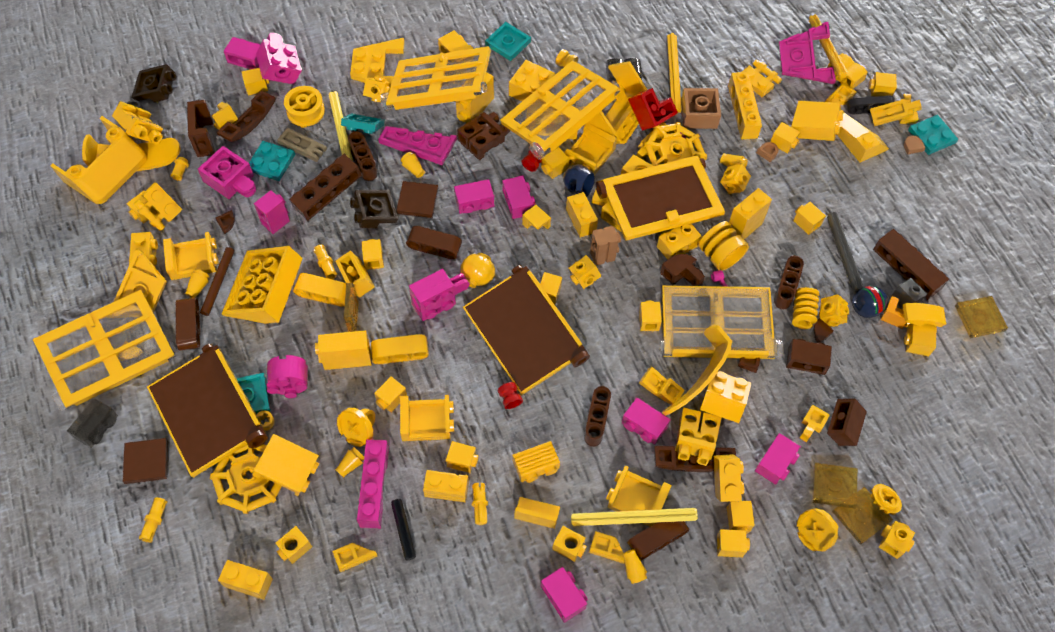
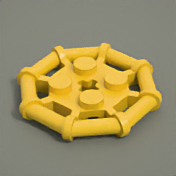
[644,122,707,166]
[210,444,282,514]

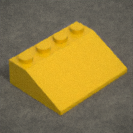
[222,246,303,324]

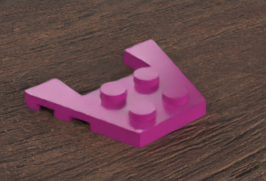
[779,22,836,84]

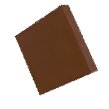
[396,181,439,218]
[123,438,168,484]

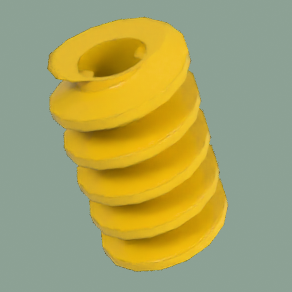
[792,287,820,329]

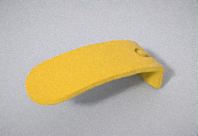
[82,134,181,171]
[662,325,732,416]

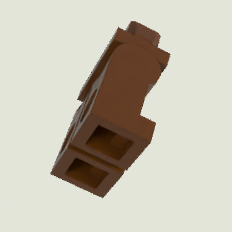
[457,112,510,160]

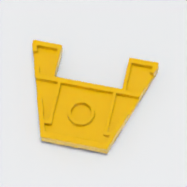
[350,38,405,92]

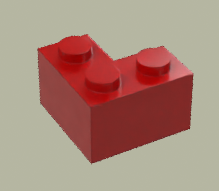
[628,88,678,131]

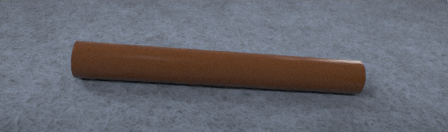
[200,247,235,316]

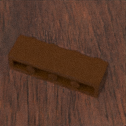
[873,229,949,300]

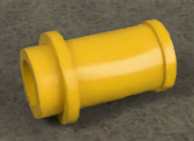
[170,157,189,181]

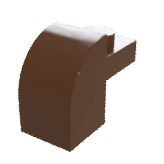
[660,254,705,286]

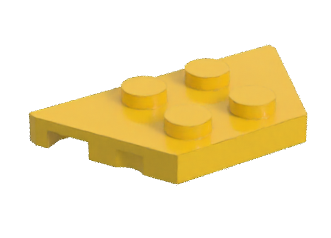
[106,250,167,319]

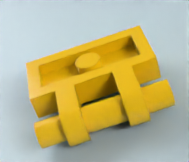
[741,59,782,97]
[133,182,183,231]

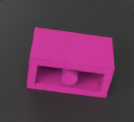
[224,37,260,69]
[502,176,536,219]
[454,179,494,214]
[254,190,290,234]
[622,398,671,445]
[755,433,801,485]
[540,567,588,623]

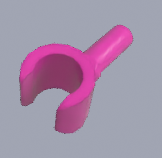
[711,270,728,287]

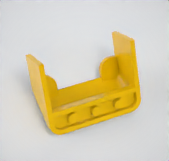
[578,61,647,144]
[50,116,147,204]

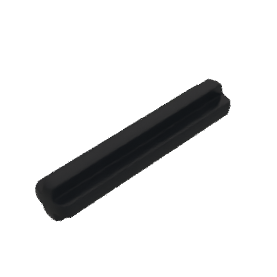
[391,499,416,560]

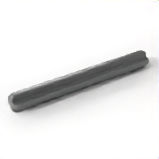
[827,212,864,292]

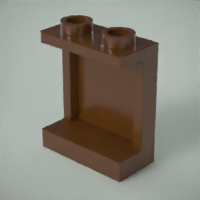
[187,100,215,157]

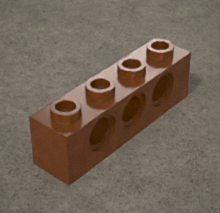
[289,153,362,221]

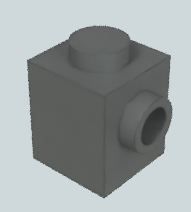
[891,278,927,309]

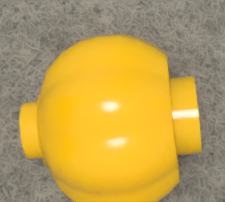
[460,253,495,288]

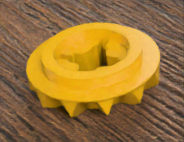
[870,484,902,515]

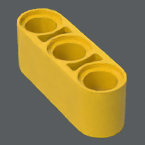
[293,273,351,307]
[371,334,429,364]

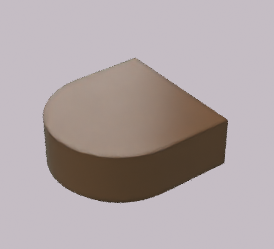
[903,136,925,154]
[757,142,778,162]

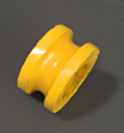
[256,411,275,431]

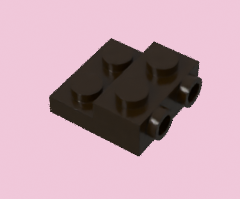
[132,64,177,102]
[350,190,398,228]

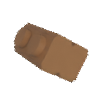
[590,226,621,265]

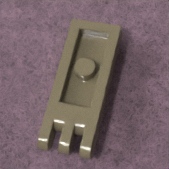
[277,128,327,162]

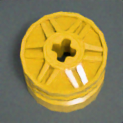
[698,221,749,271]

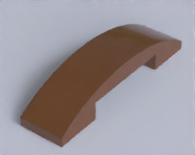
[217,90,276,142]
[654,446,736,472]

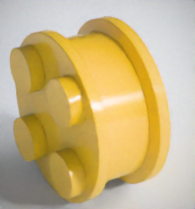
[284,86,325,128]

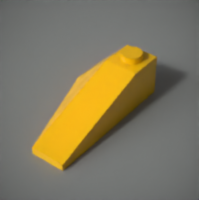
[837,112,889,163]

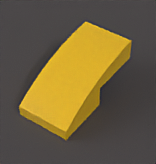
[903,303,946,327]
[639,367,685,405]

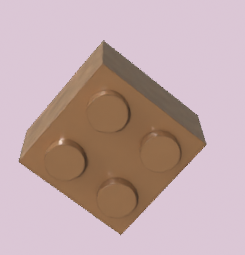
[681,88,721,129]

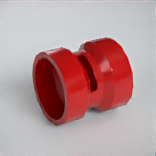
[522,147,545,172]
[497,382,523,409]

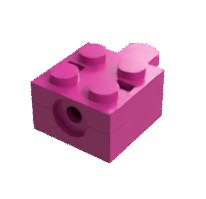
[256,33,302,85]
[198,146,256,199]
[409,269,470,321]

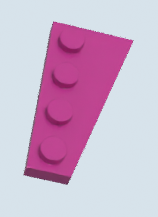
[378,126,457,165]

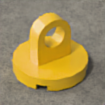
[337,408,376,447]
[797,508,838,552]

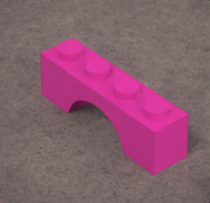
[357,440,389,529]

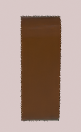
[348,131,377,181]
[406,226,462,259]
[774,255,804,310]
[175,297,200,351]
[584,386,611,447]
[627,521,690,560]

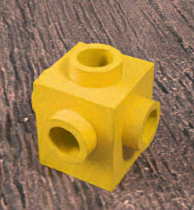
[363,76,391,102]
[720,164,751,194]
[568,255,601,289]
[819,294,849,327]
[879,521,915,559]

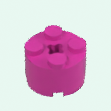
[267,355,308,398]

